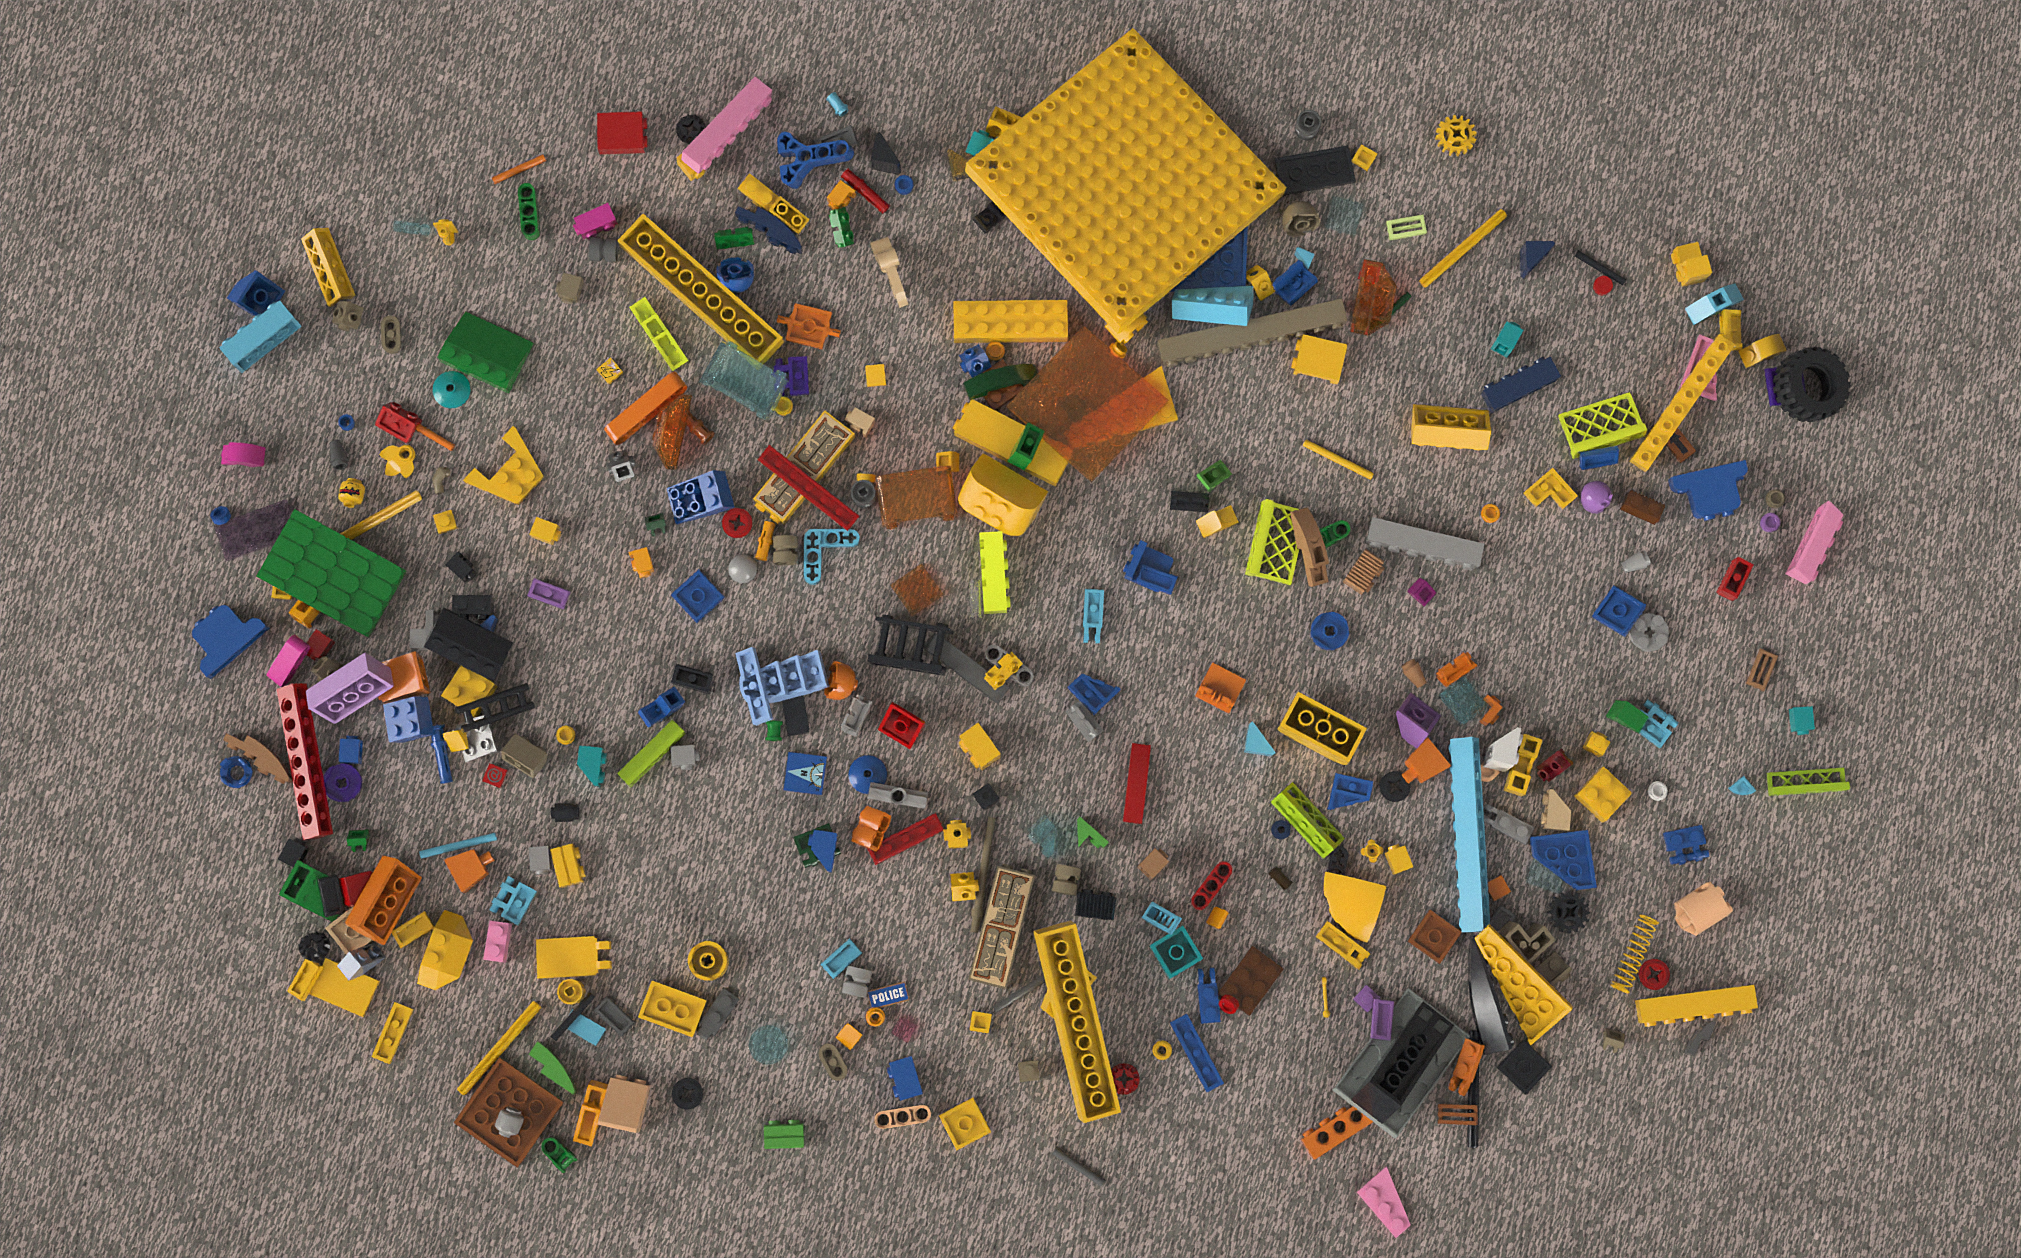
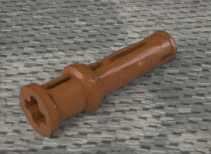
[668,399,715,445]

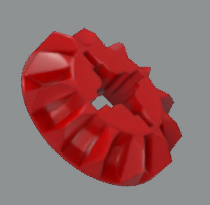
[722,508,752,538]
[1638,959,1670,990]
[1111,1063,1140,1095]

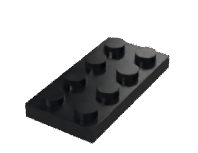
[1274,145,1356,196]

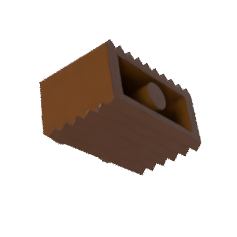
[1619,490,1665,525]

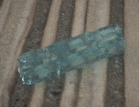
[393,220,431,236]

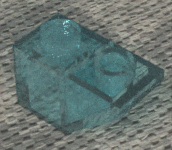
[1027,814,1058,860]

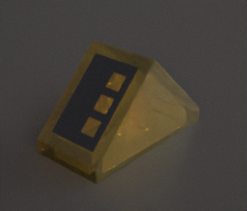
[947,149,970,181]

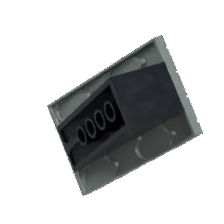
[1333,988,1470,1139]

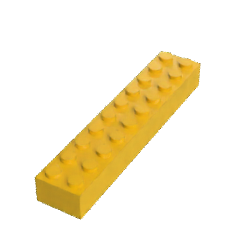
[617,214,784,370]
[1033,920,1121,1123]

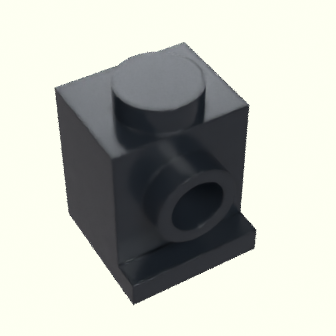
[445,551,477,583]

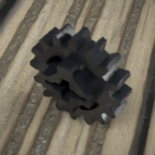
[1547,891,1591,934]

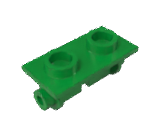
[829,207,854,248]
[714,226,754,249]

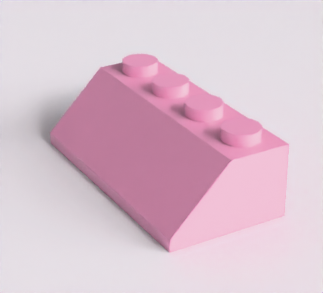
[1785,501,1843,584]

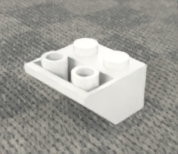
[1483,727,1523,772]

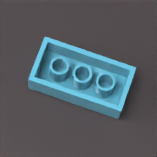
[219,300,302,373]

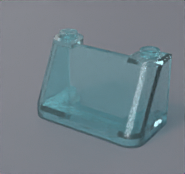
[699,340,788,420]

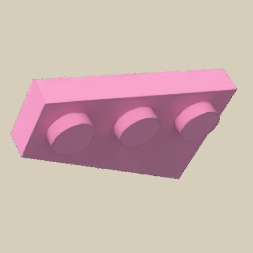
[1679,335,1717,401]
[1357,1167,1411,1238]

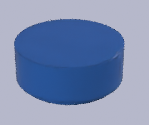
[895,175,914,195]
[210,506,231,525]

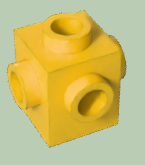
[943,820,971,849]
[950,872,979,901]

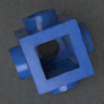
[959,344,992,378]

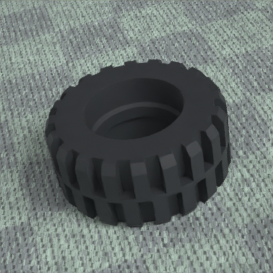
[1773,347,1851,422]

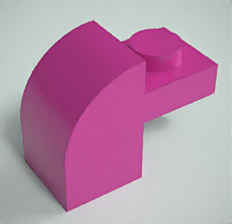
[221,442,266,467]

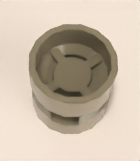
[773,535,798,565]
[1052,864,1081,896]

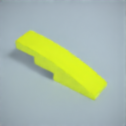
[629,297,688,371]

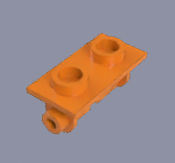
[1436,652,1477,687]

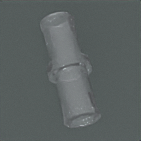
[968,580,983,620]

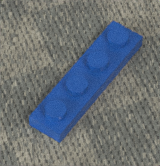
[1170,1014,1224,1093]

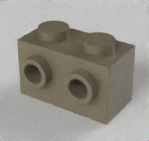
[501,733,547,779]

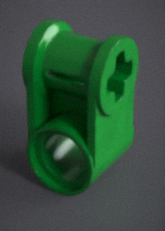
[1319,520,1350,548]
[541,1137,578,1174]

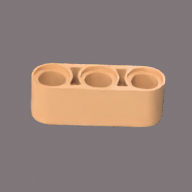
[874,1105,931,1129]

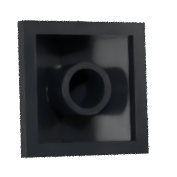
[871,132,901,175]

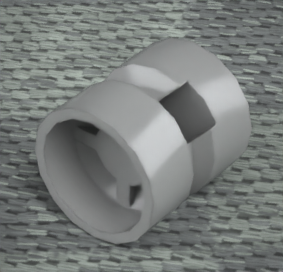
[841,966,872,998]

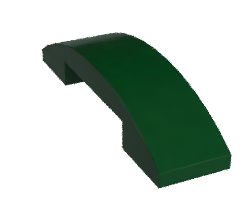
[963,364,1041,400]

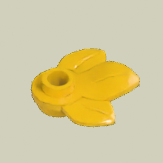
[379,445,416,478]

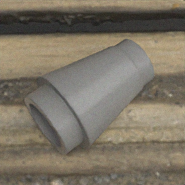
[1621,550,1651,573]

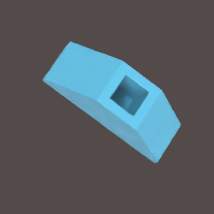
[1685,283,1744,325]

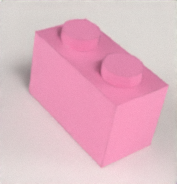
[483,921,512,963]

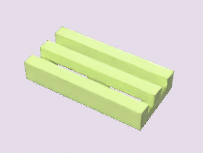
[1386,215,1427,240]

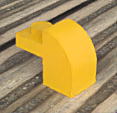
[1738,334,1787,368]

